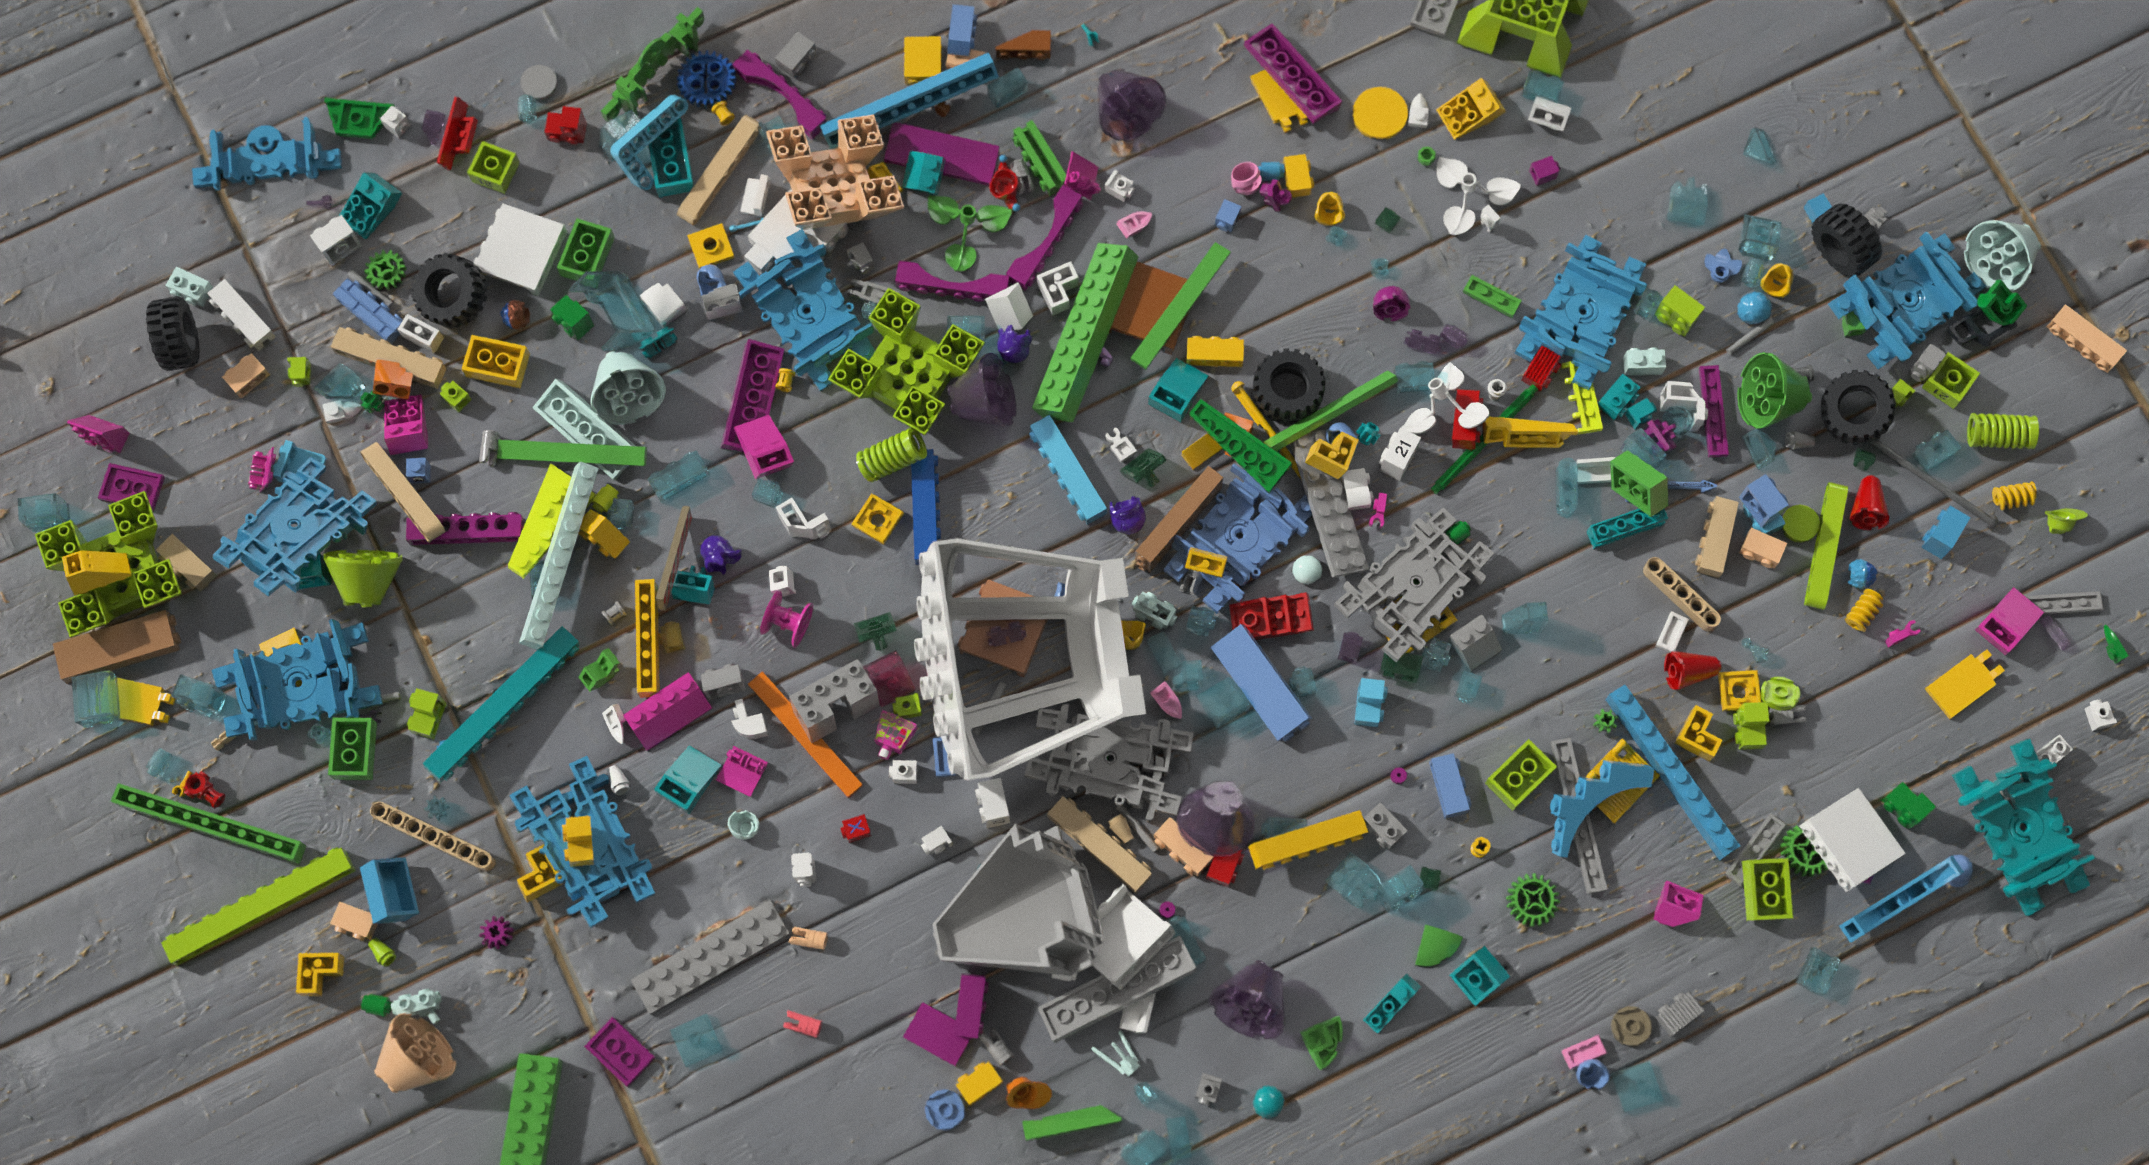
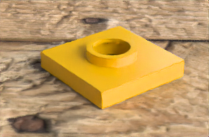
[687,223,735,270]
[851,493,904,545]
[1718,670,1761,712]

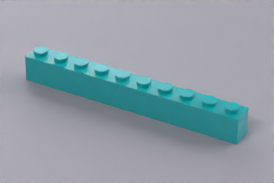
[422,626,579,783]

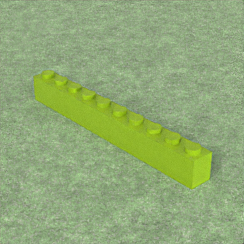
[161,847,356,966]

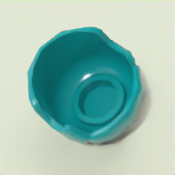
[1253,1085,1284,1119]

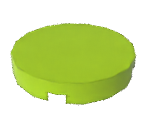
[1782,504,1820,543]
[1760,677,1801,711]

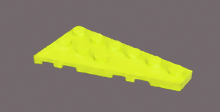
[508,463,596,579]

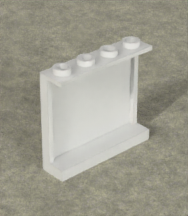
[748,189,848,268]
[473,204,567,296]
[1800,788,1906,892]
[1092,884,1176,990]

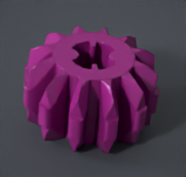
[479,916,514,950]

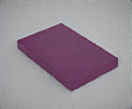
[98,463,165,512]
[903,1002,971,1067]
[584,1017,656,1087]

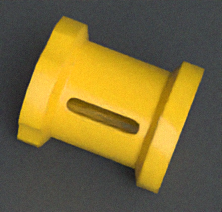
[711,101,735,126]
[775,368,796,392]
[1470,837,1491,858]

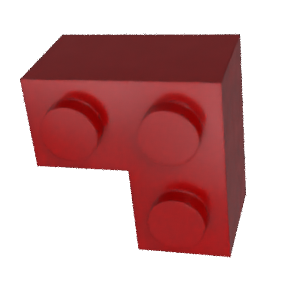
[544,106,587,145]

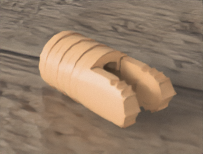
[789,927,828,950]

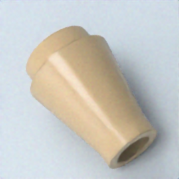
[1108,814,1134,844]

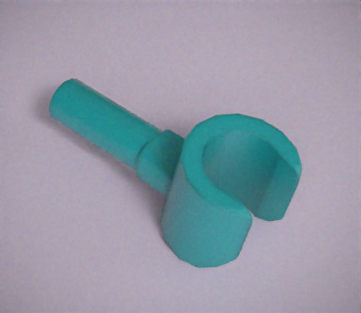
[1081,24,1099,46]

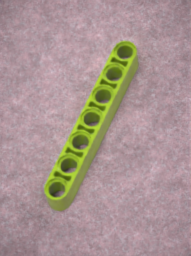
[1804,482,1848,610]

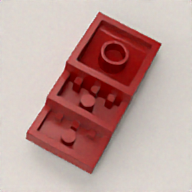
[1229,592,1314,640]

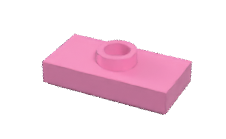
[1561,1035,1607,1070]

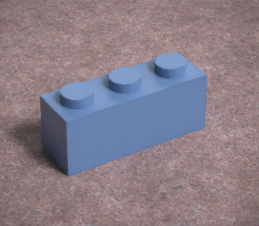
[947,4,977,56]
[1429,753,1471,819]

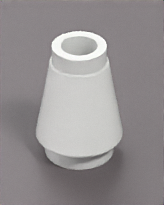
[1488,379,1507,401]
[607,765,630,795]

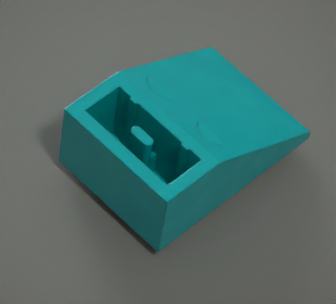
[339,172,403,239]
[1148,358,1209,423]
[654,745,722,815]

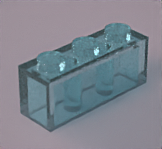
[647,450,710,503]

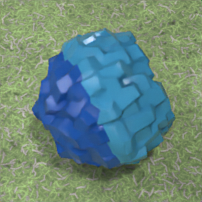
[1848,559,1877,590]

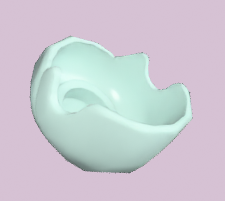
[1292,555,1323,584]
[728,810,759,840]

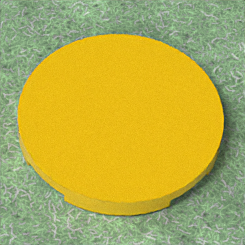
[1353,87,1408,139]

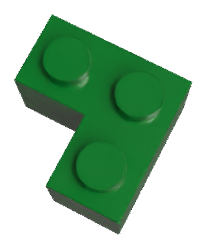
[550,295,594,340]
[1881,782,1936,829]

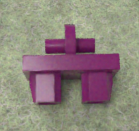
[1260,179,1292,212]
[1643,419,1677,454]

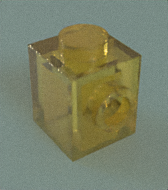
[658,621,686,653]

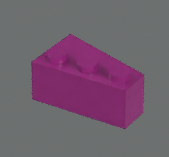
[954,973,989,1038]

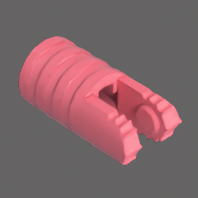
[783,1010,822,1038]

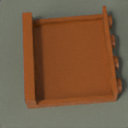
[1109,261,1189,355]

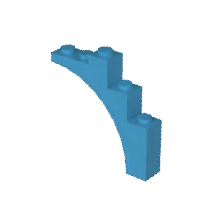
[1550,760,1654,857]
[1839,855,1964,943]

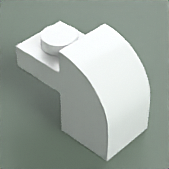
[732,699,768,739]

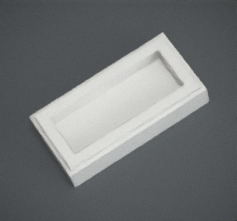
[1655,611,1689,653]

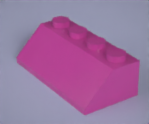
[623,672,712,751]

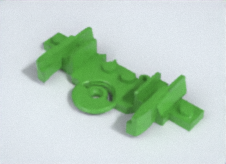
[601,7,705,123]

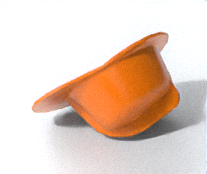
[1006,1077,1052,1109]

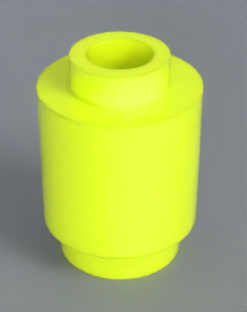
[592,484,619,513]

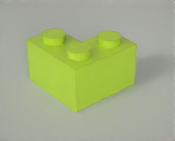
[407,688,447,739]
[1733,702,1769,750]

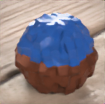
[500,300,531,329]

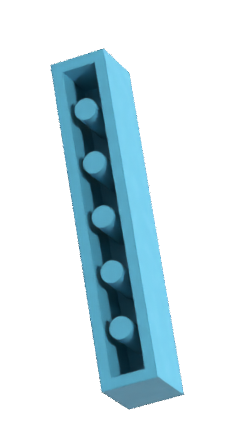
[1029,415,1107,525]

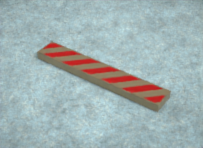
[656,506,692,611]

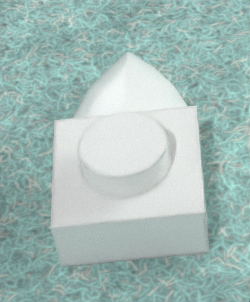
[1408,93,1429,128]
[323,400,363,424]
[602,704,626,744]

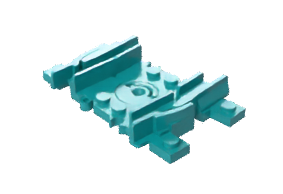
[1952,739,2095,916]

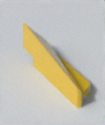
[1482,416,1578,448]

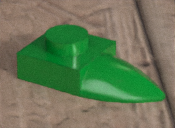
[2104,625,2129,664]

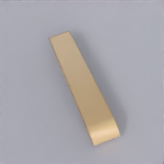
[677,115,762,225]
[360,442,446,542]
[370,802,495,872]

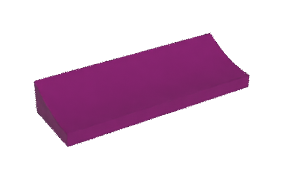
[1244,23,1342,124]
[884,122,1000,186]
[720,339,784,452]

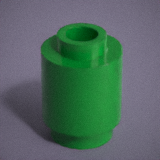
[1445,520,1471,545]
[361,994,393,1017]

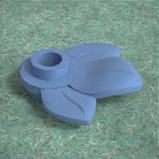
[1704,248,1742,283]

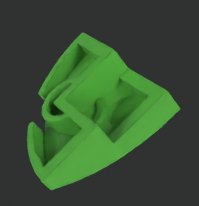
[1415,925,1463,967]
[1300,1016,1343,1070]

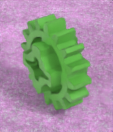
[364,250,407,290]

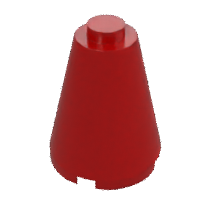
[1850,475,1890,530]
[1664,651,1721,690]

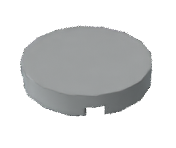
[520,65,558,101]

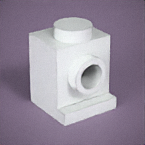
[1105,170,1135,202]
[769,566,796,597]
[2085,699,2117,731]
[921,826,953,855]

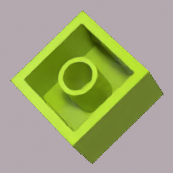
[467,141,520,194]
[1655,285,1705,337]
[1922,352,1980,409]

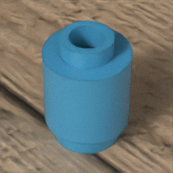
[1258,162,1284,181]

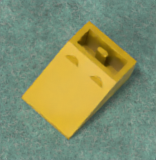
[1436,78,1506,140]
[62,550,132,596]

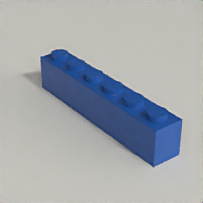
[911,449,941,565]

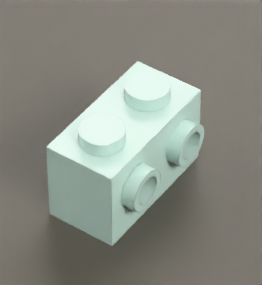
[165,267,214,307]
[1623,347,1666,376]

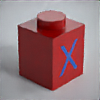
[840,814,872,843]

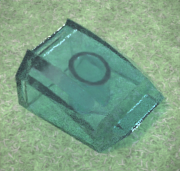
[1738,214,1782,261]

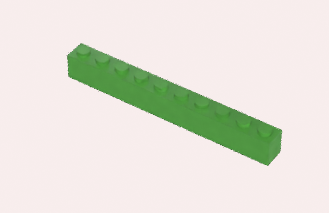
[110,783,306,864]

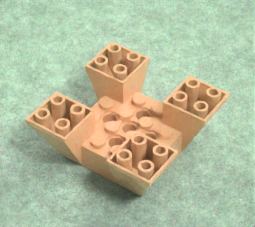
[766,115,904,230]

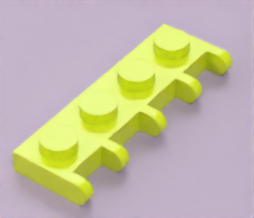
[1561,361,1603,434]

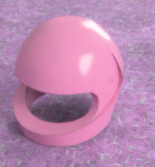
[1231,162,1261,195]

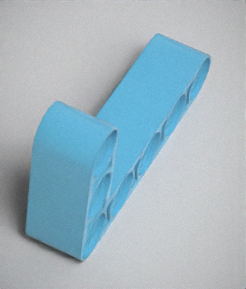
[611,95,688,190]

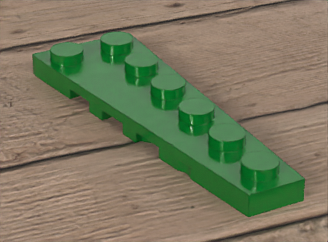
[1189,399,1292,494]

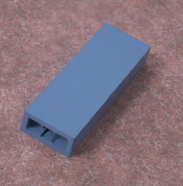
[1211,624,1312,742]

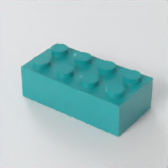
[647,117,694,197]

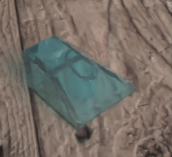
[313,363,367,399]

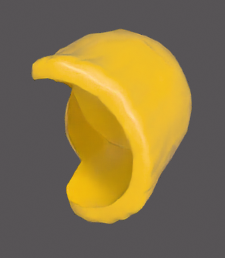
[1315,192,1345,226]
[1760,263,1794,298]
[1121,620,1146,650]

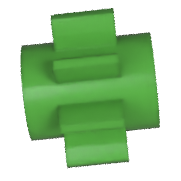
[1593,709,1618,734]

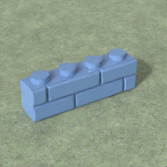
[333,279,403,344]

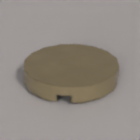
[1611,1006,1652,1047]

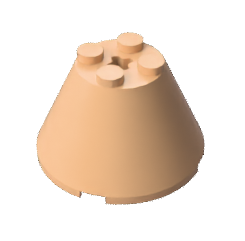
[375,1013,456,1093]

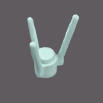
[1092,1030,1140,1076]

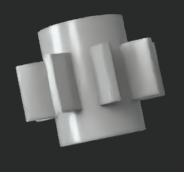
[1864,207,1888,229]

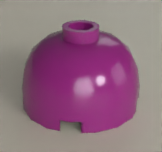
[1373,286,1411,321]

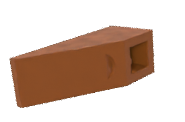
[995,30,1051,60]

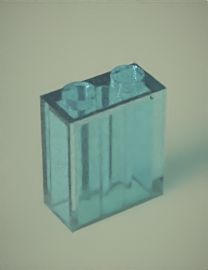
[72,670,120,728]

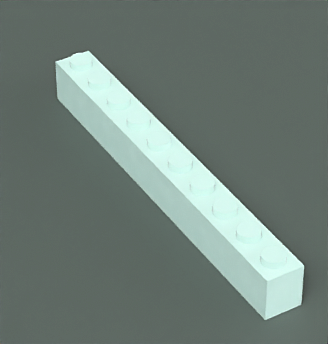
[519,462,599,649]

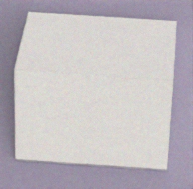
[985,283,1033,332]

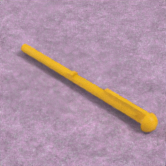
[1231,381,1302,481]

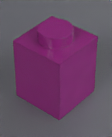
[1529,156,1560,186]

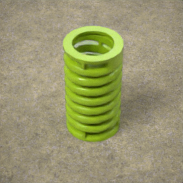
[1967,413,2039,450]
[856,427,927,483]

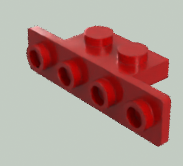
[437,97,478,170]

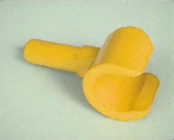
[172,771,192,797]

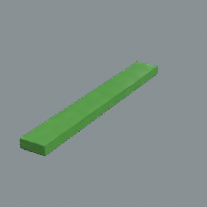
[1131,242,1231,370]
[1263,370,1398,451]
[497,440,647,466]

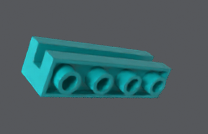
[1587,509,1668,549]

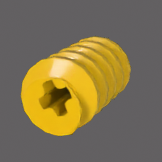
[1992,481,2037,510]
[1845,589,1883,632]

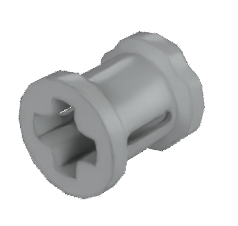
[601,601,627,626]

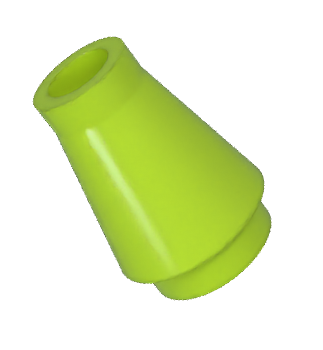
[368,938,396,967]

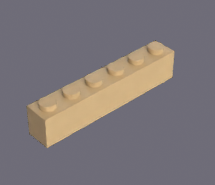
[330,327,447,389]
[1047,797,1152,894]

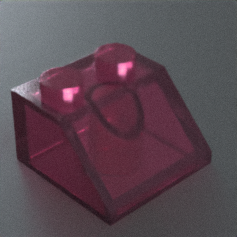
[863,650,916,708]

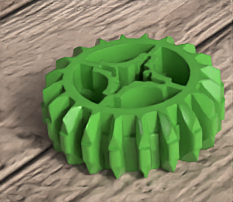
[1780,825,1828,877]
[1506,873,1560,927]

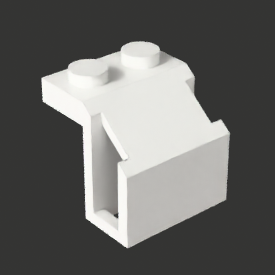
[1660,381,1708,432]
[776,498,831,540]

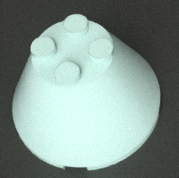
[1964,220,2041,291]
[591,351,666,425]

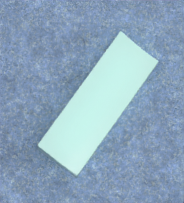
[532,379,636,480]

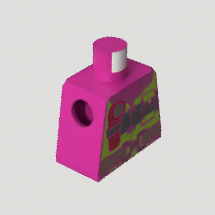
[875,710,918,760]

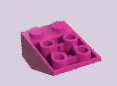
[384,394,428,455]
[67,415,130,453]
[734,415,794,480]
[1975,587,2044,655]

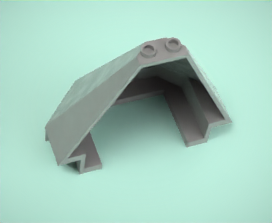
[932,823,1104,976]

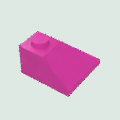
[1654,880,1704,927]

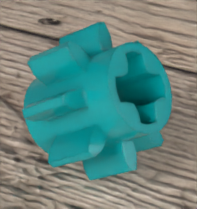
[1356,422,1381,446]

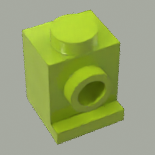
[287,357,311,387]
[1892,379,1916,407]
[440,381,472,413]
[892,693,922,719]

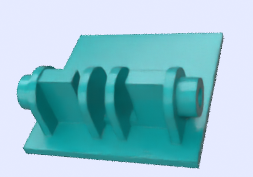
[638,327,678,358]

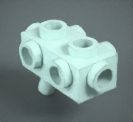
[1132,591,1177,630]
[391,989,442,1024]

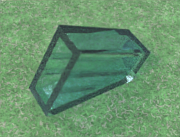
[1501,602,1548,634]

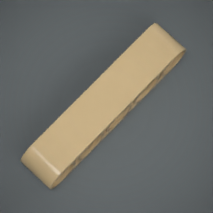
[1643,557,1721,632]

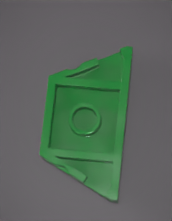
[324,98,396,139]

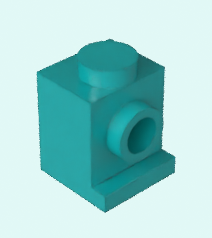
[1625,398,1657,430]

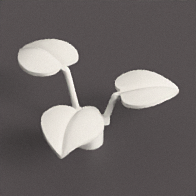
[1437,157,1520,235]
[1402,362,1490,434]

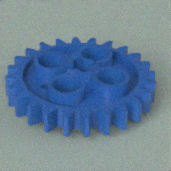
[676,50,736,108]

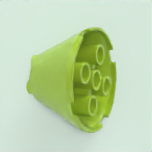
[323,550,403,607]

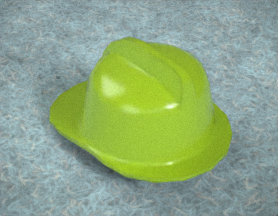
[2044,508,2088,534]

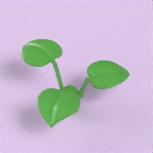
[927,195,1012,272]

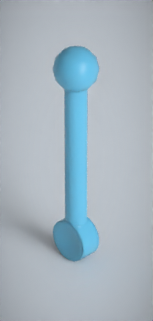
[729,217,765,232]

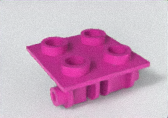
[1064,151,1101,200]
[248,447,276,493]
[716,746,768,797]

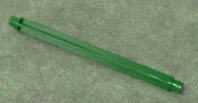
[1431,385,1538,494]

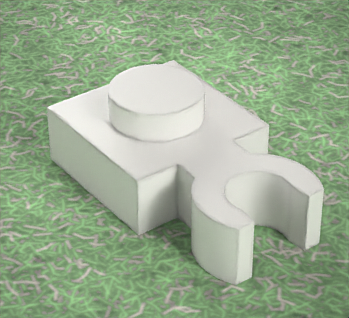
[1481,205,1500,232]
[1106,428,1137,463]

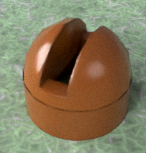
[934,101,951,117]

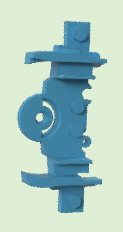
[192,117,342,190]

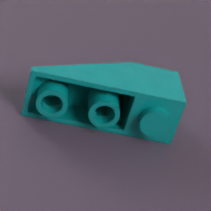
[1363,973,1421,1034]

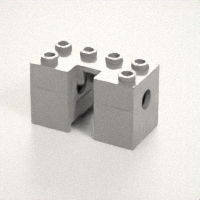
[789,659,880,743]

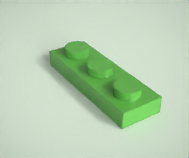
[1462,275,1522,318]

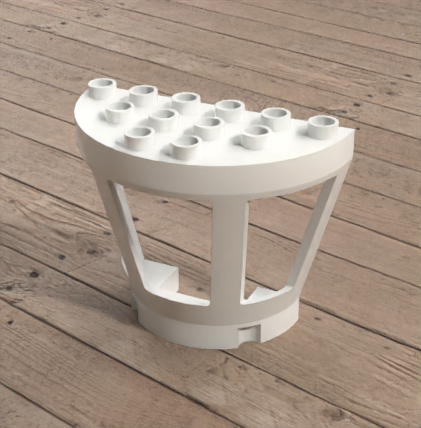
[914,539,1146,780]

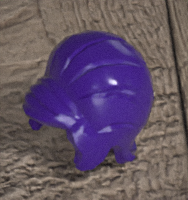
[997,325,1033,364]
[1110,496,1146,535]
[700,535,742,575]

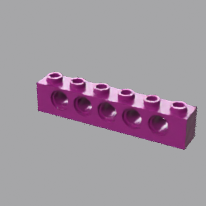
[406,512,525,545]

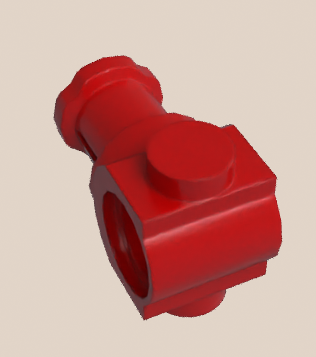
[183,771,226,809]

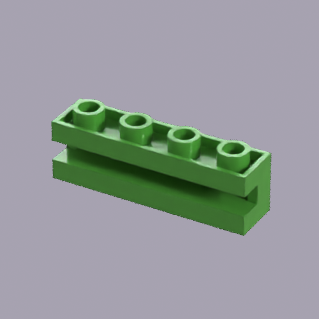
[1012,120,1067,196]

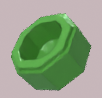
[1418,147,1435,166]

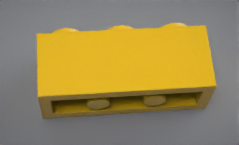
[1186,336,1244,367]

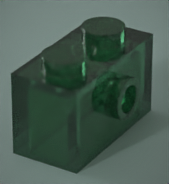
[1379,652,1423,684]

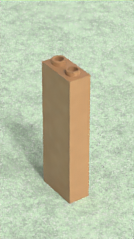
[1135,466,1223,573]
[53,610,181,684]

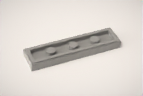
[2025,591,2104,615]
[1724,813,1786,887]

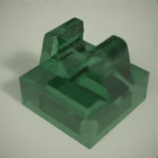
[1374,207,1401,234]
[1853,447,1876,471]
[1418,866,1441,891]

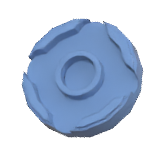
[925,1089,965,1131]

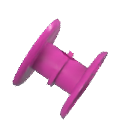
[760,590,814,648]

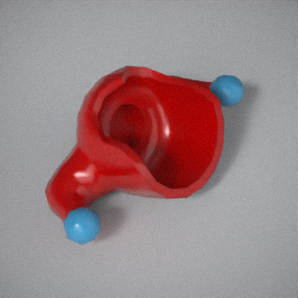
[989,155,1020,212]

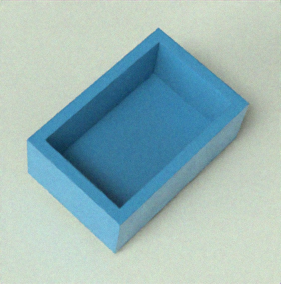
[360,857,419,924]

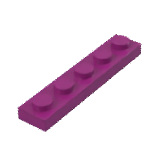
[1698,365,1729,458]

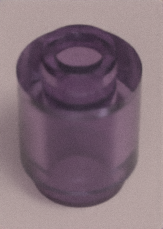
[1440,323,1469,350]

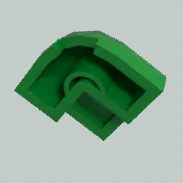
[1977,280,2028,325]

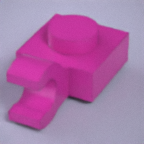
[1369,493,1387,528]
[1885,620,1921,648]

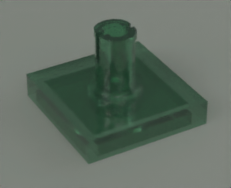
[1119,448,1167,487]
[854,612,897,651]

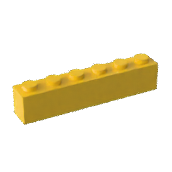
[635,579,660,698]
[1248,810,1368,870]

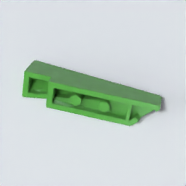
[1022,1105,1122,1142]

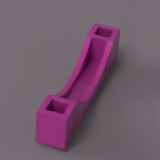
[732,49,827,140]
[1006,185,1083,291]
[895,261,1010,302]

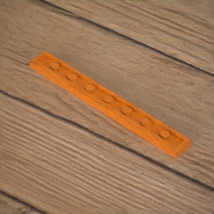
[748,671,863,798]

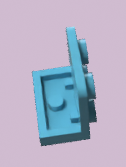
[272,440,326,483]

